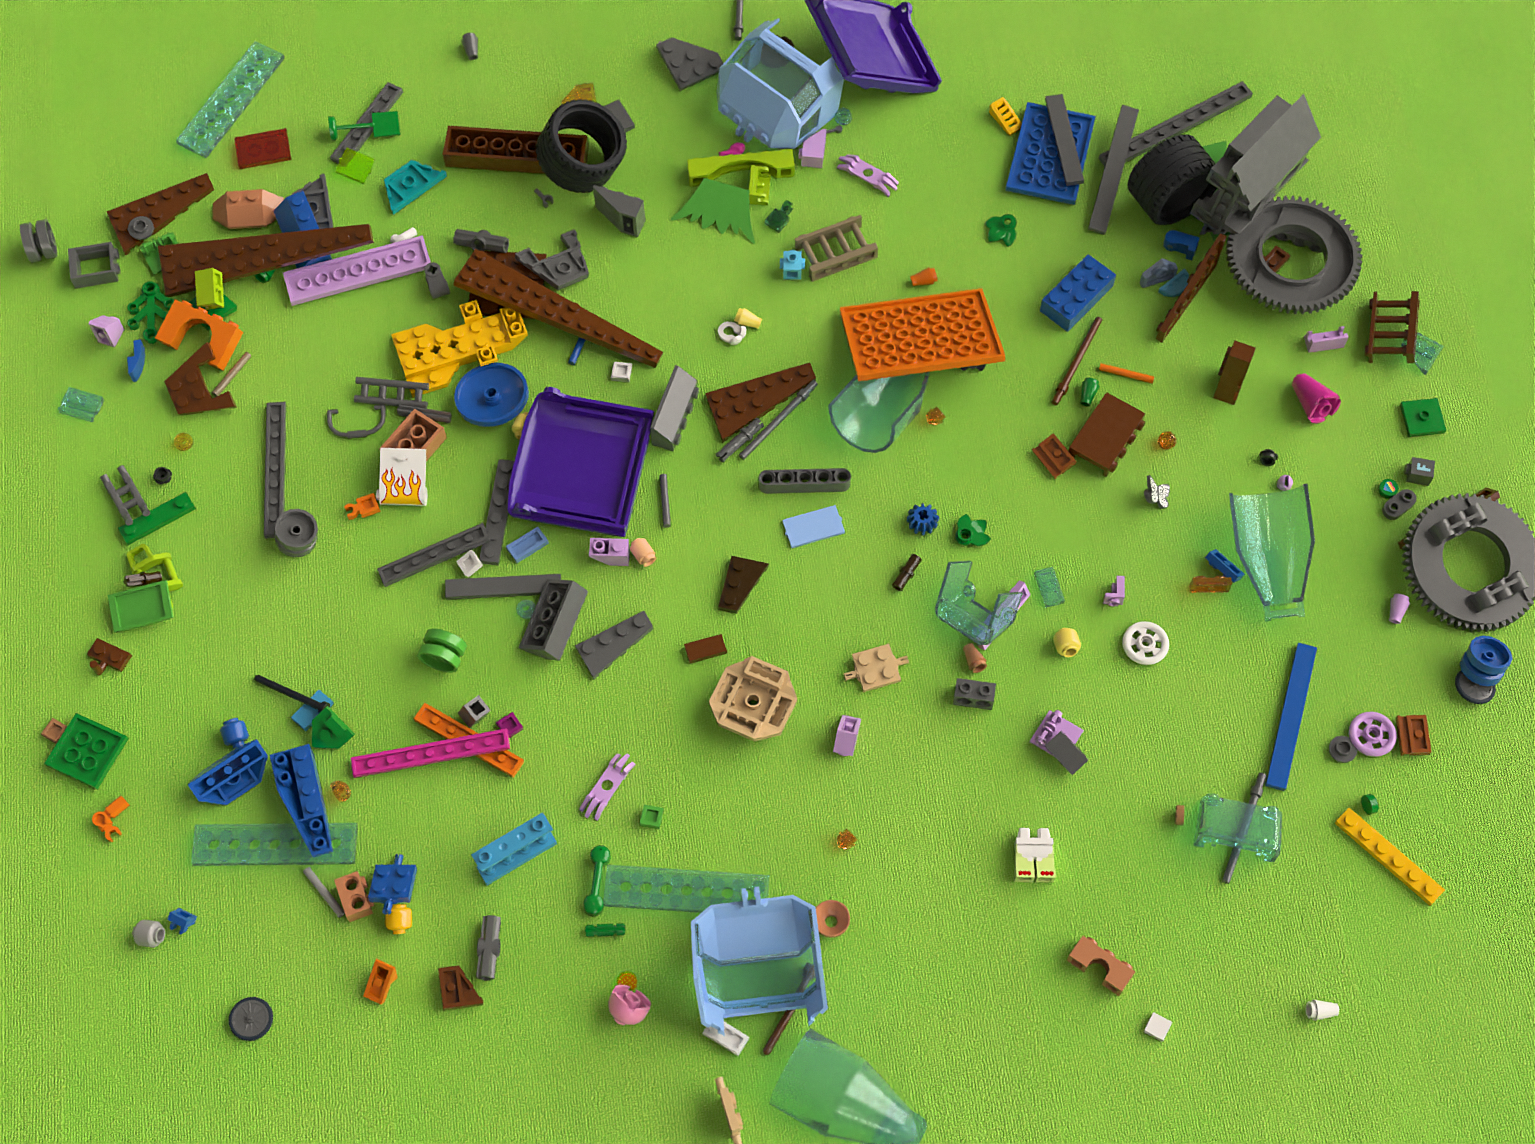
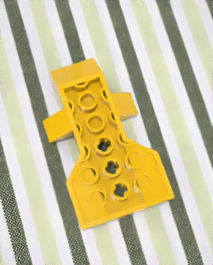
[391,300,528,398]

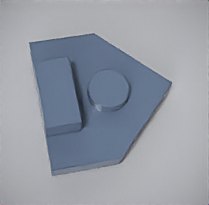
[1140,259,1178,288]

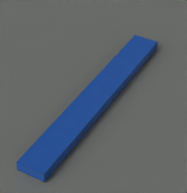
[1265,642,1317,791]

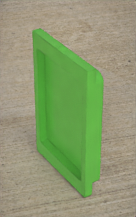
[108,580,174,633]

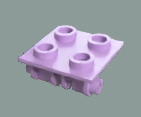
[1030,710,1084,757]

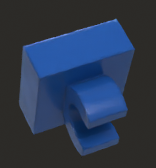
[167,908,197,934]

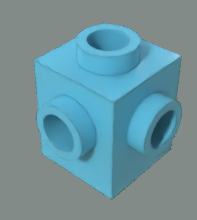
[780,250,805,279]

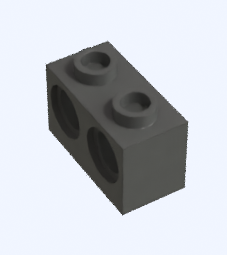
[953,678,996,710]

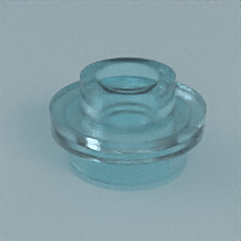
[835,108,852,125]
[517,600,536,619]

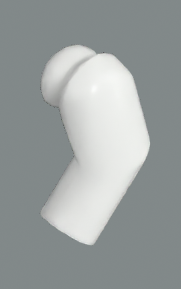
[390,227,417,243]

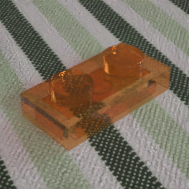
[1189,576,1232,593]

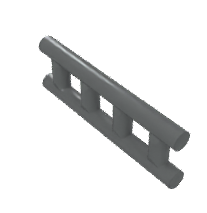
[354,377,429,409]

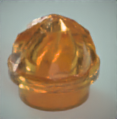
[927,406,946,426]
[1158,431,1177,450]
[837,828,858,850]

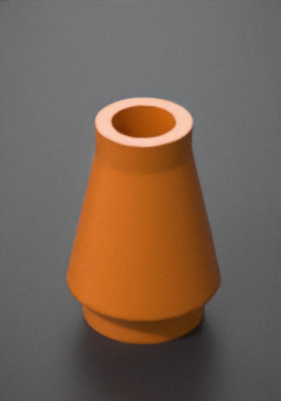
[910,267,938,287]

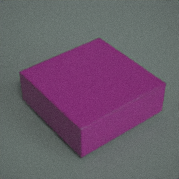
[496,712,523,738]

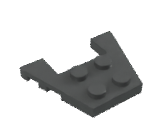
[515,229,589,290]

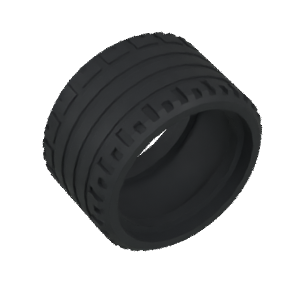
[536,99,627,193]
[1127,135,1217,225]

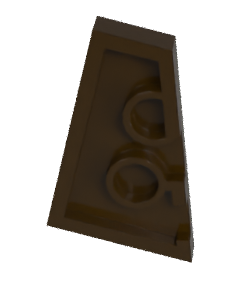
[718,556,769,614]

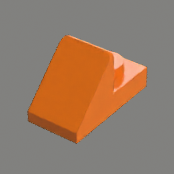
[363,959,398,1005]

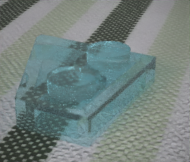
[1401,332,1444,375]

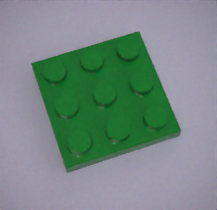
[44,713,129,790]

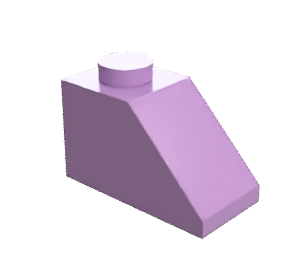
[798,129,826,168]
[88,315,124,347]
[833,715,861,756]

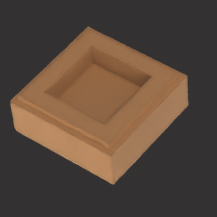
[41,718,67,744]

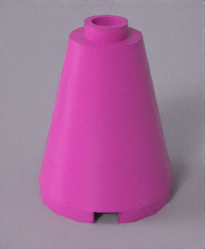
[1292,373,1341,423]

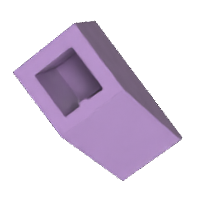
[589,538,630,566]

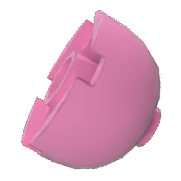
[608,985,651,1025]

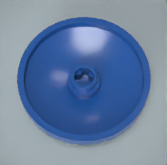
[454,363,529,427]

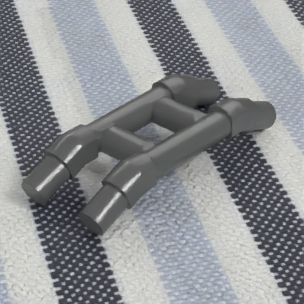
[100,465,150,525]

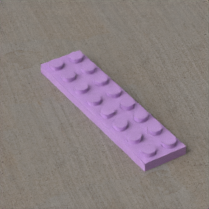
[283,235,431,306]

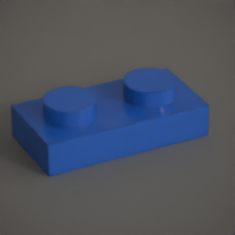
[1205,549,1245,583]

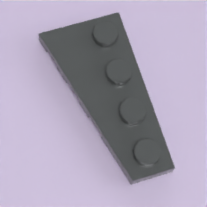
[575,611,653,679]

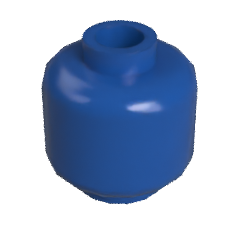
[220,718,249,749]

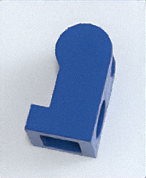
[1163,230,1200,260]

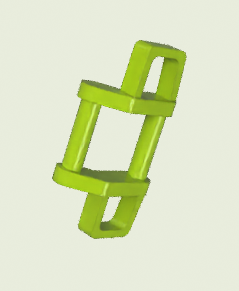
[126,544,183,608]

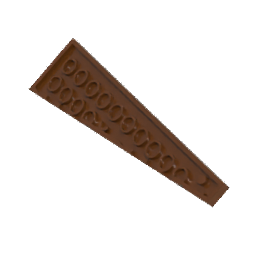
[158,224,374,298]
[453,249,663,368]

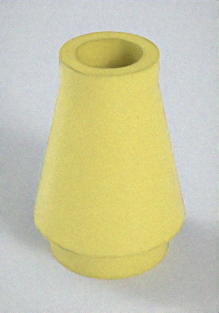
[734,308,762,329]

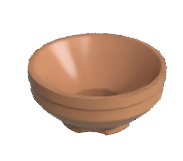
[816,900,850,938]

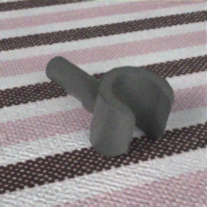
[534,188,553,208]

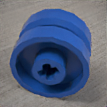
[1460,636,1512,686]

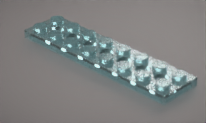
[176,41,285,158]
[191,823,358,866]
[603,865,770,913]

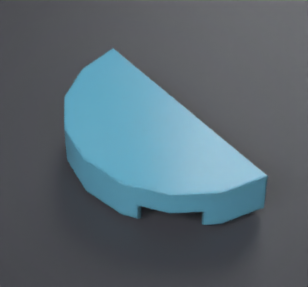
[1158,268,1189,297]

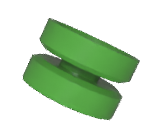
[417,628,467,673]

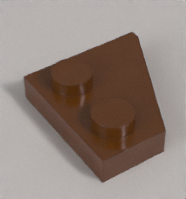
[438,965,483,1011]

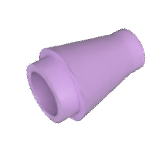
[1389,594,1410,624]

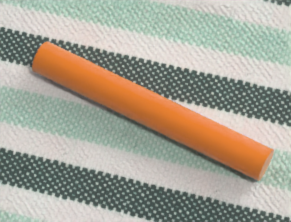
[1099,363,1155,384]

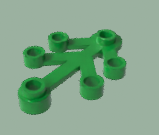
[127,281,174,344]

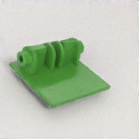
[140,232,178,275]

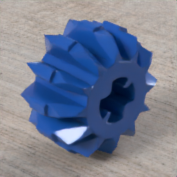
[907,502,939,535]

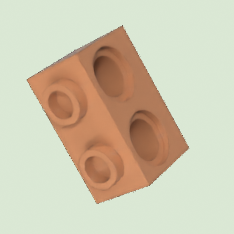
[334,871,374,922]

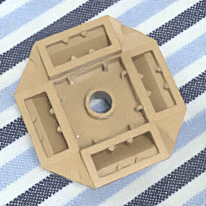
[709,656,797,741]

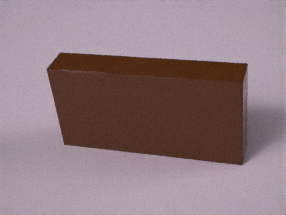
[684,634,727,664]

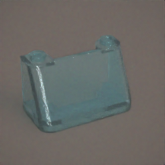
[1193,793,1282,863]

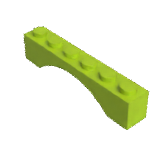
[687,149,795,187]

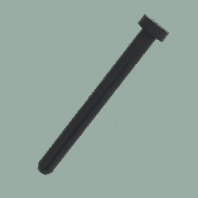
[254,675,330,714]

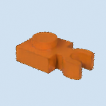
[344,493,381,520]

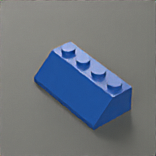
[273,191,332,269]

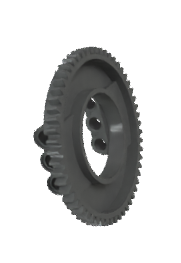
[1226,196,1362,314]
[1402,493,1535,632]

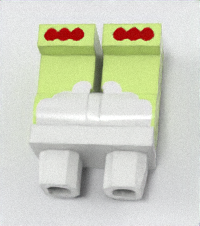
[1014,828,1056,883]

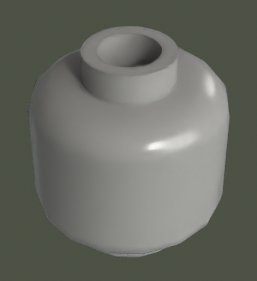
[132,920,165,948]

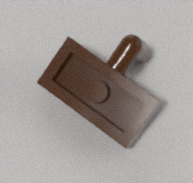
[87,638,132,675]

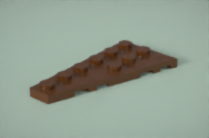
[1156,233,1227,343]

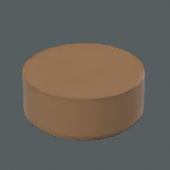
[1175,805,1184,825]

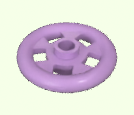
[1349,712,1397,757]

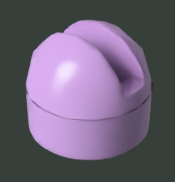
[1277,475,1293,491]

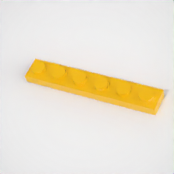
[1335,808,1445,906]

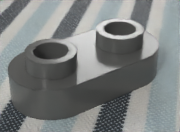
[1382,489,1417,520]

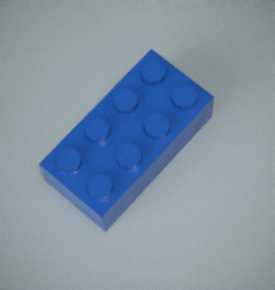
[1040,254,1116,332]

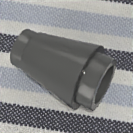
[461,33,478,60]

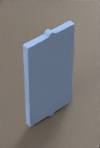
[782,505,845,548]

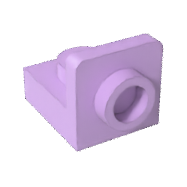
[1103,576,1125,607]

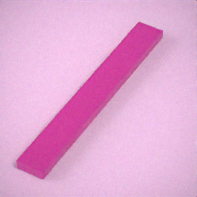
[351,728,510,778]

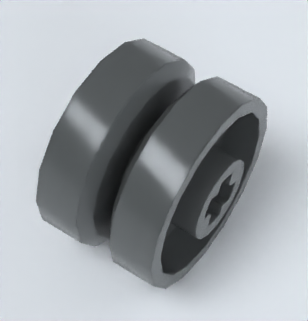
[20,219,58,263]
[275,509,318,557]

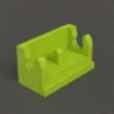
[749,165,771,205]
[195,268,224,310]

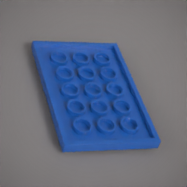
[1006,102,1096,205]

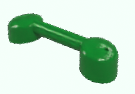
[583,845,611,917]

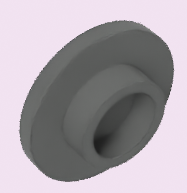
[128,216,154,240]
[1329,736,1357,763]

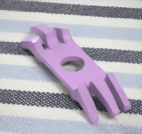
[837,154,899,197]
[579,754,636,821]

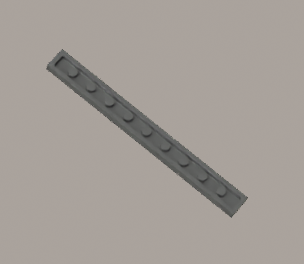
[1099,81,1253,166]

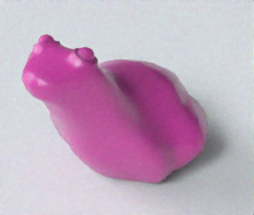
[719,142,745,156]

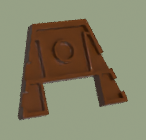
[164,342,237,416]

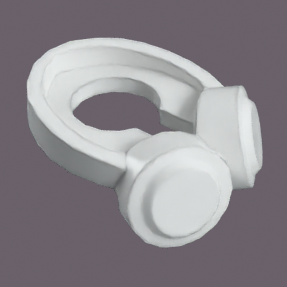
[718,322,746,345]

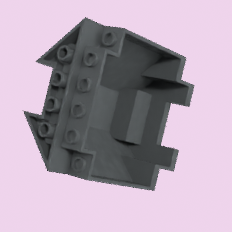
[1190,94,1321,235]

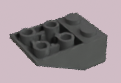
[593,185,646,237]

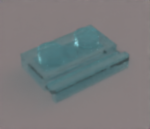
[58,387,104,422]

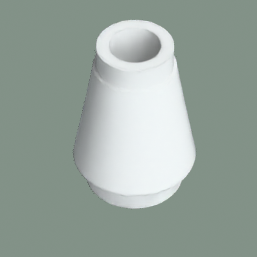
[1306,999,1339,1021]

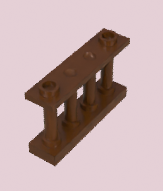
[1365,291,1420,363]

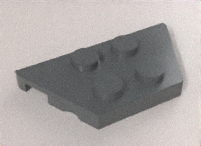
[292,173,334,229]

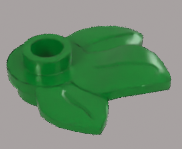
[985,214,1017,247]
[955,514,991,546]

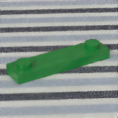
[118,492,196,545]

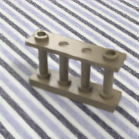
[795,215,878,282]

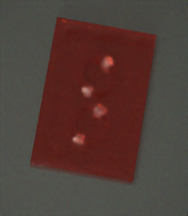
[234,128,292,169]

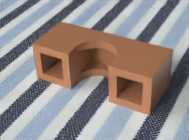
[1067,936,1135,996]

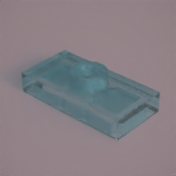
[1034,567,1065,608]

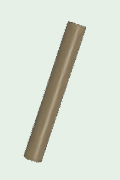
[212,352,252,397]

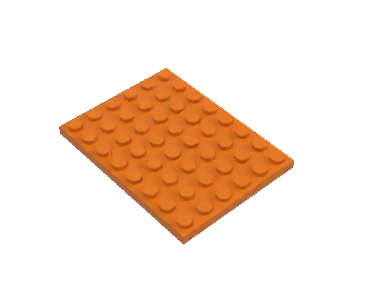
[840,288,1005,381]

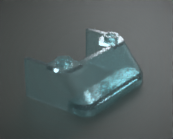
[935,561,1023,645]

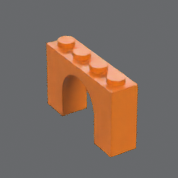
[155,300,243,371]

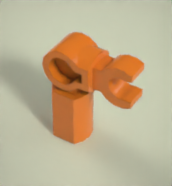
[92,795,130,843]

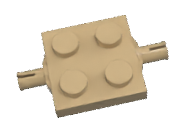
[843,644,909,692]
[714,1077,743,1144]

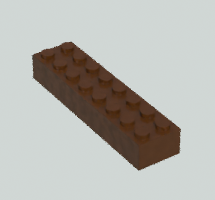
[443,125,589,174]

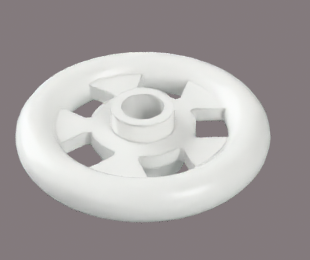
[1122,621,1169,665]

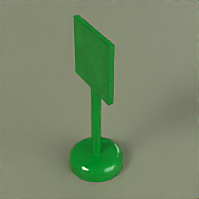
[328,111,400,141]

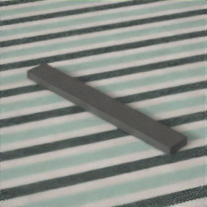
[1088,104,1139,235]
[264,402,286,539]

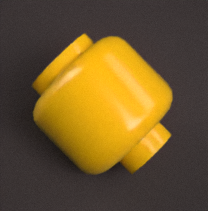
[385,904,412,934]

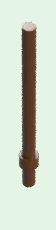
[1051,317,1102,406]

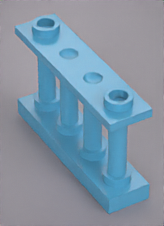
[471,812,557,885]

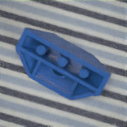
[187,739,268,805]

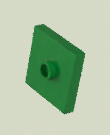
[1400,398,1447,437]

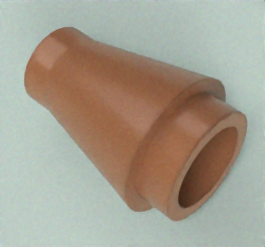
[963,643,987,673]

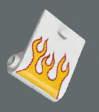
[376,448,428,506]

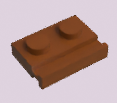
[1032,433,1077,479]
[1396,715,1432,755]

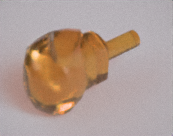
[331,780,351,802]

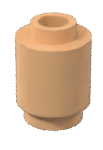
[630,538,657,567]

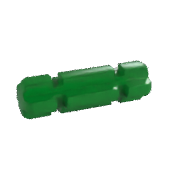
[585,923,626,937]

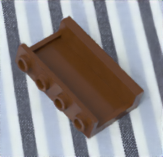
[1068,392,1146,477]

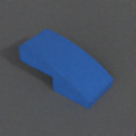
[127,339,145,382]

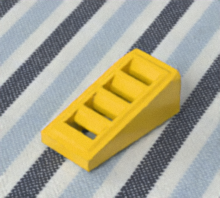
[989,97,1022,136]

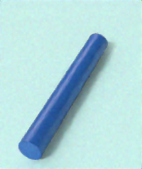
[568,337,586,365]

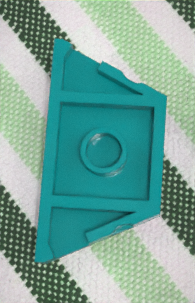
[384,160,447,214]

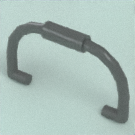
[327,405,386,439]

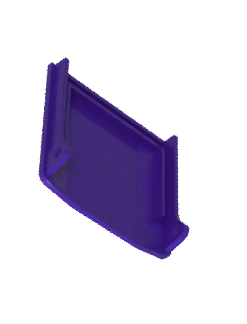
[804,0,942,93]
[507,387,654,538]

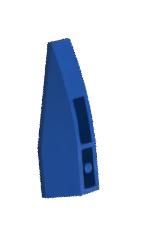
[270,744,333,858]

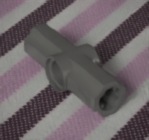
[453,229,509,253]
[476,915,501,981]

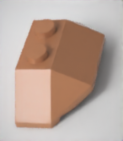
[213,189,284,229]

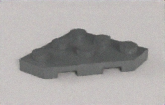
[656,37,724,91]

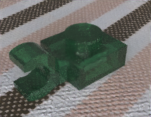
[765,200,793,233]

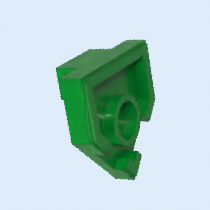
[312,706,355,749]

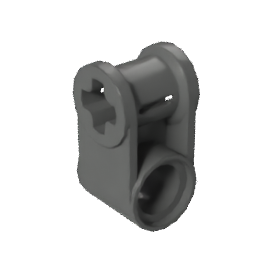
[424,262,450,299]

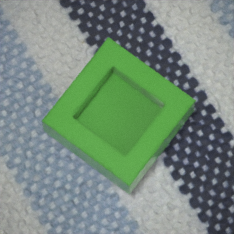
[640,804,664,829]

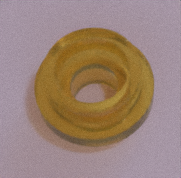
[174,433,193,451]

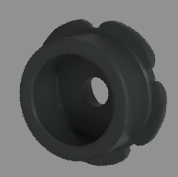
[1259,449,1278,466]
[153,467,172,485]

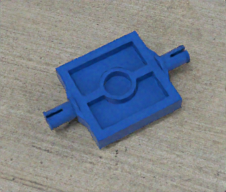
[368,854,417,915]

